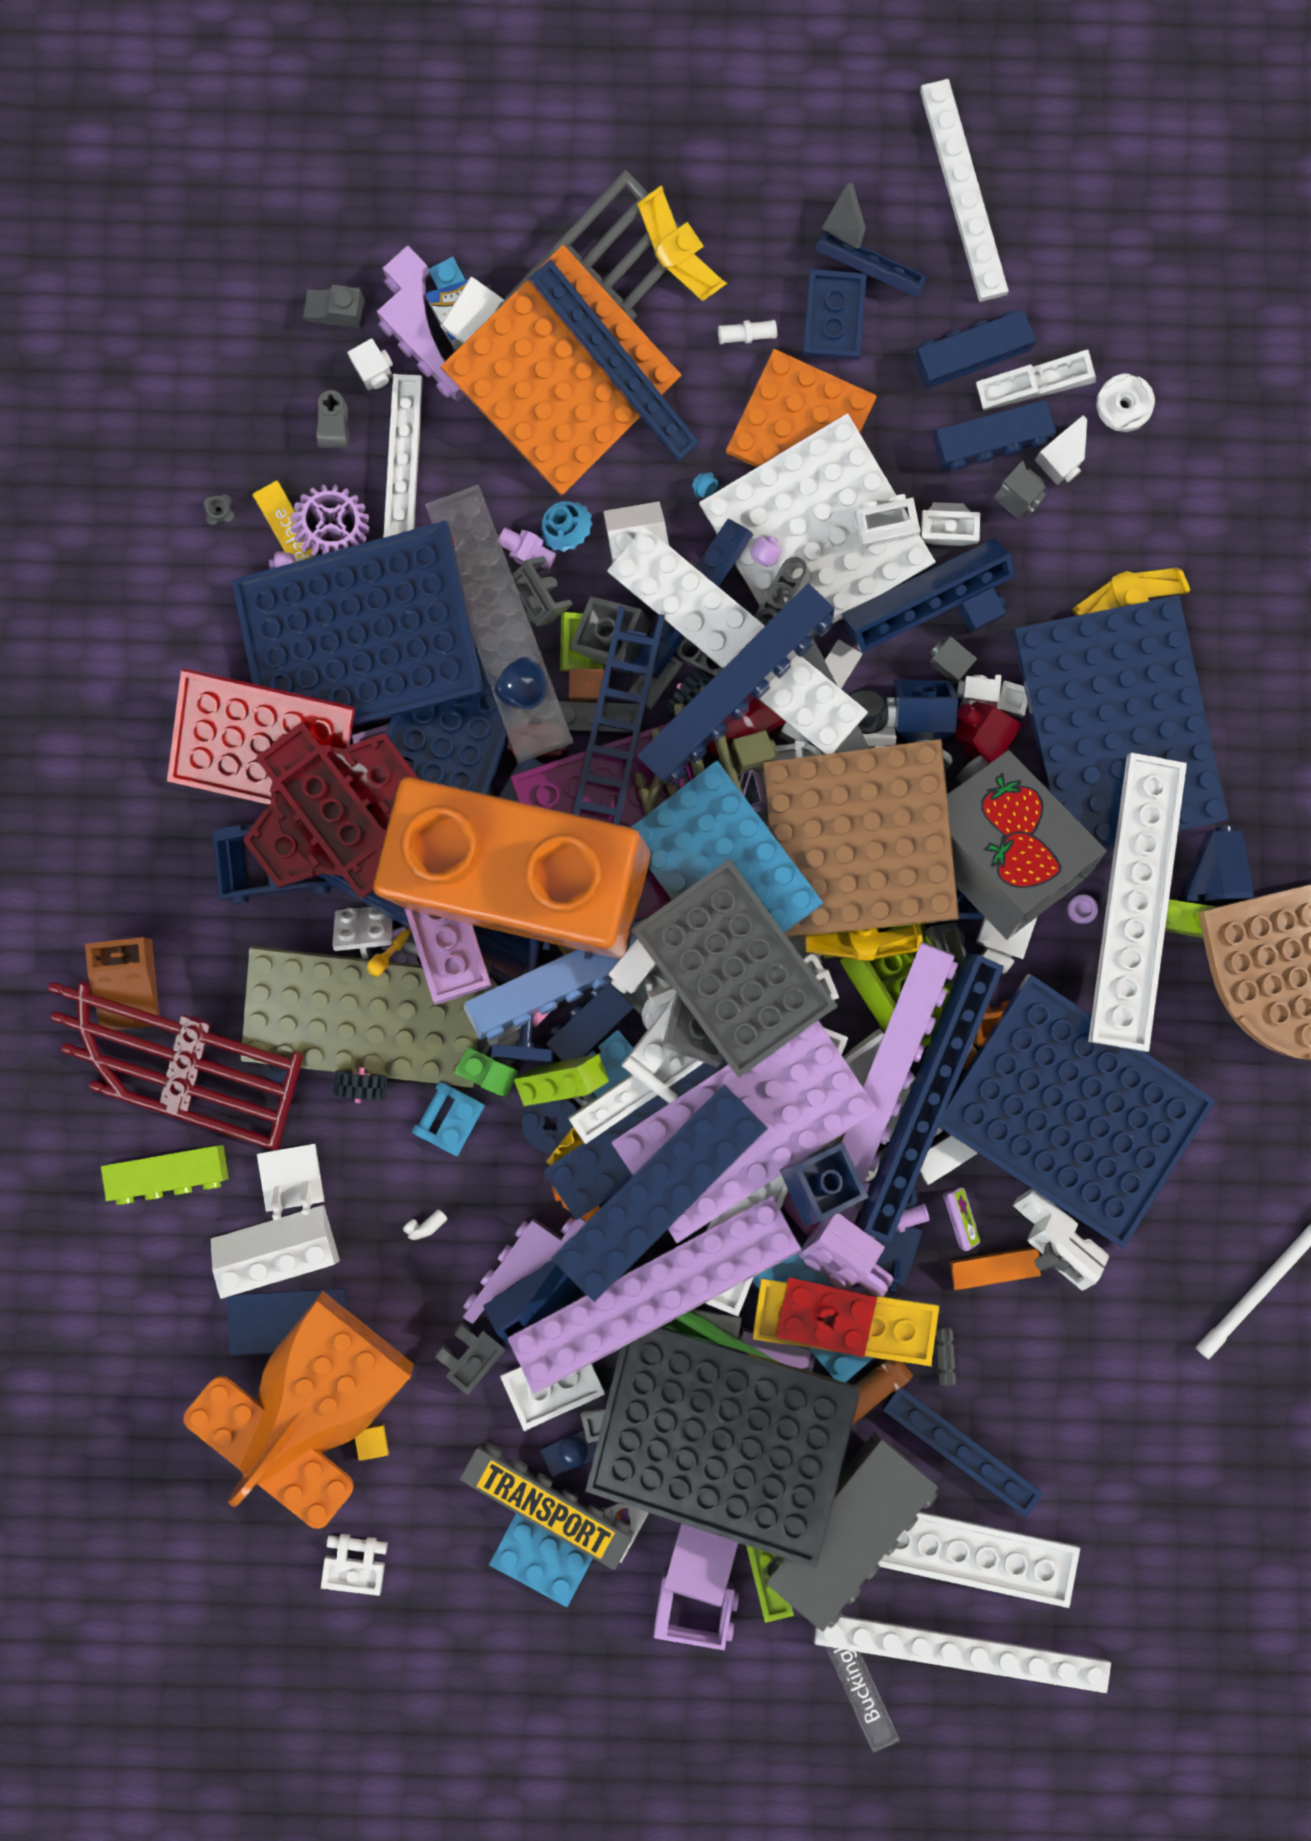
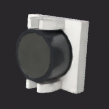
[848,689,896,746]

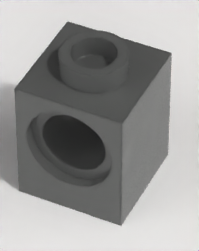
[929,637,977,686]

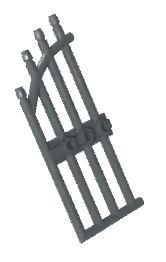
[495,169,680,321]

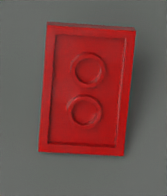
[775,1277,877,1357]

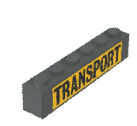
[460,1443,634,1571]

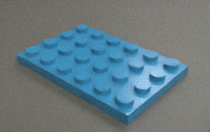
[631,761,824,934]

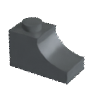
[303,285,365,329]

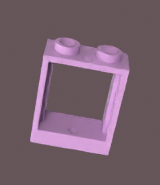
[654,1571,739,1650]

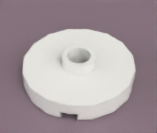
[1096,373,1155,432]

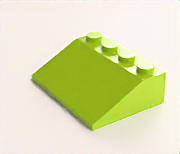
[839,923,953,1047]

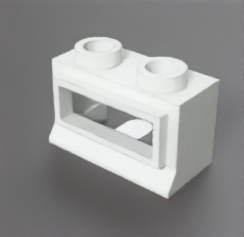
[854,494,921,549]

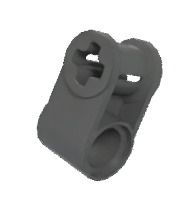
[317,390,349,448]

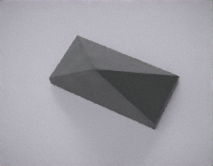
[822,183,866,248]

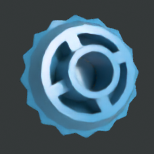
[540,501,593,552]

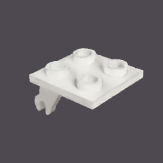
[257,1144,325,1221]

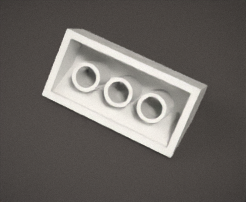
[211,1205,340,1299]

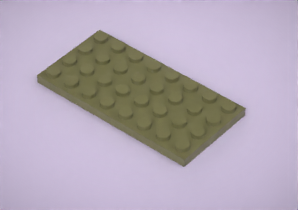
[241,946,484,1088]

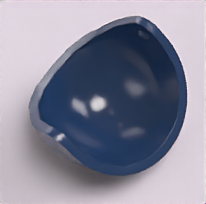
[495,657,547,709]

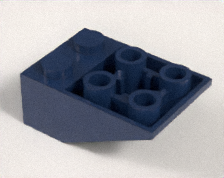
[483,1260,581,1350]

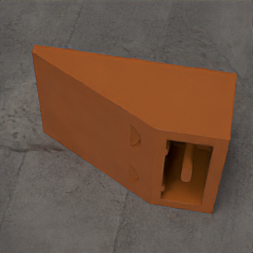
[85,937,159,1030]

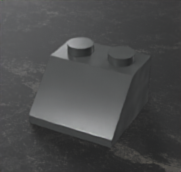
[570,596,651,675]

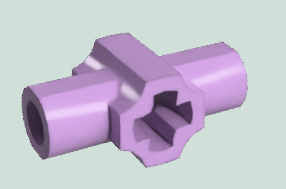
[497,528,556,570]

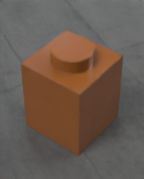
[569,669,610,702]

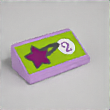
[942,1187,980,1251]

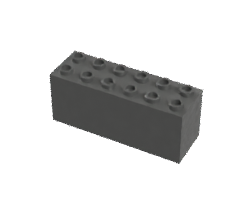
[762,1431,938,1632]

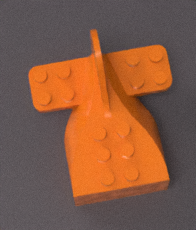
[183,1291,414,1529]

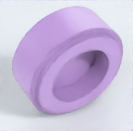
[1067,895,1098,924]

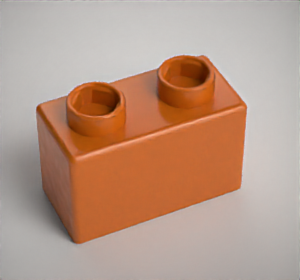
[374,778,651,959]

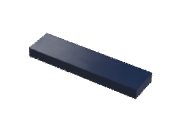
[815,231,928,298]

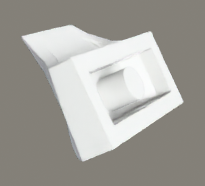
[921,502,980,546]

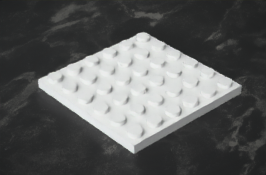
[699,413,935,623]

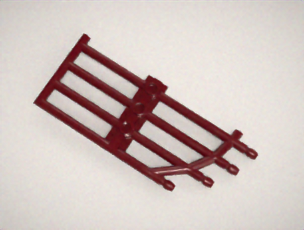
[48,981,304,1151]

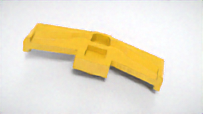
[637,186,727,301]
[1072,567,1190,616]
[802,924,922,961]

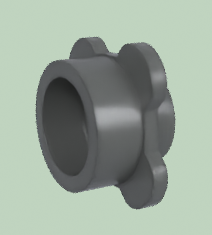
[203,494,235,525]

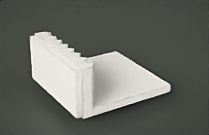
[976,917,1037,959]

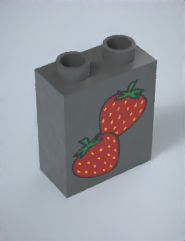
[947,750,1107,940]

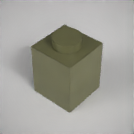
[729,731,777,775]

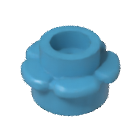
[692,472,718,499]

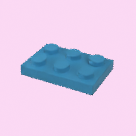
[489,1513,593,1607]

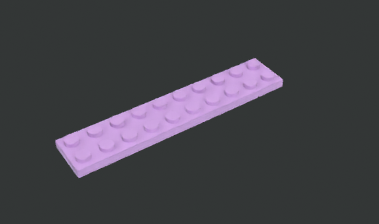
[352,724,492,1005]
[508,1196,802,1394]

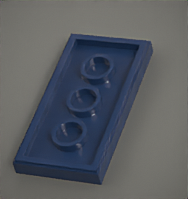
[227,1288,347,1355]

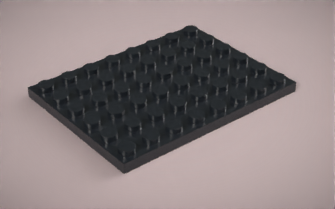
[586,1326,862,1568]

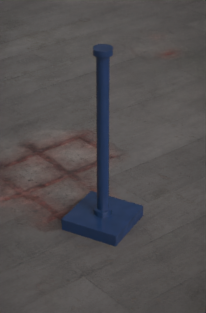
[491,938,555,1064]

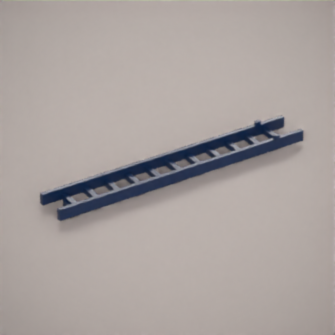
[543,606,665,959]

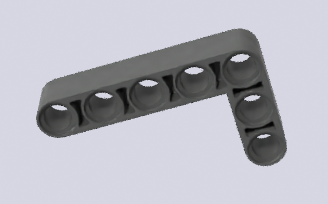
[677,557,812,678]

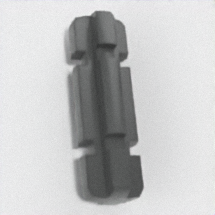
[936,1327,956,1386]

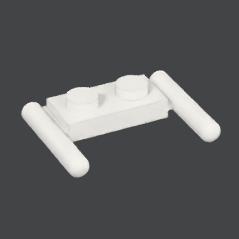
[621,996,678,1103]

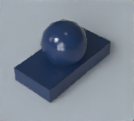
[540,1429,598,1477]

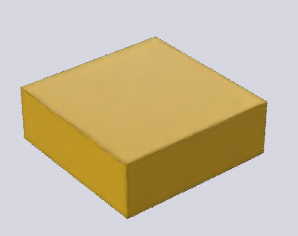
[355,1424,389,1461]

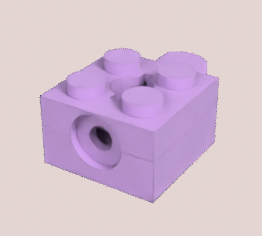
[798,1213,893,1297]

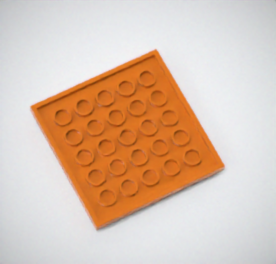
[440,245,681,496]

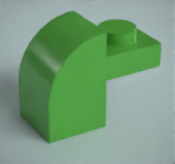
[454,1046,520,1097]

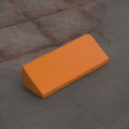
[949,1246,1041,1291]

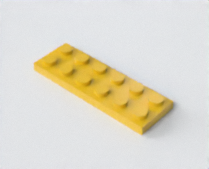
[752,1278,939,1366]

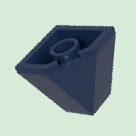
[1179,826,1254,903]

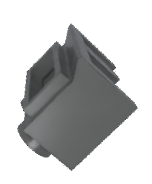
[993,460,1046,520]
[508,556,573,627]
[921,922,966,987]

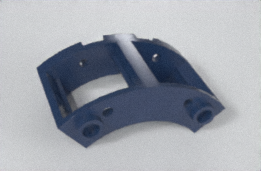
[212,825,336,904]

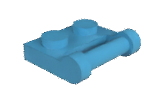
[411,1081,486,1157]

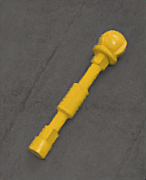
[366,928,412,977]

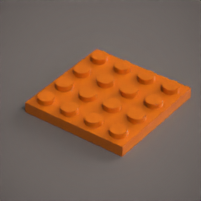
[726,349,877,467]

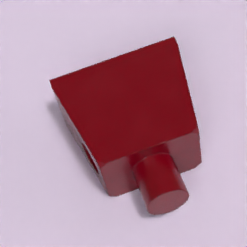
[954,701,1022,764]

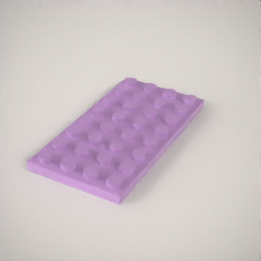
[611,1021,878,1243]

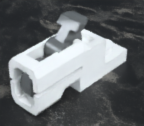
[1013,1189,1109,1291]

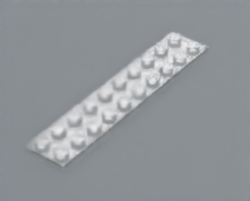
[425,484,573,763]

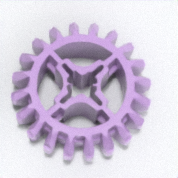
[291,484,369,557]

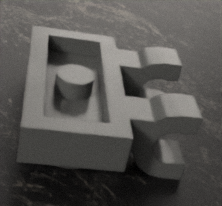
[435,1321,506,1395]

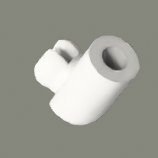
[403,1209,447,1240]

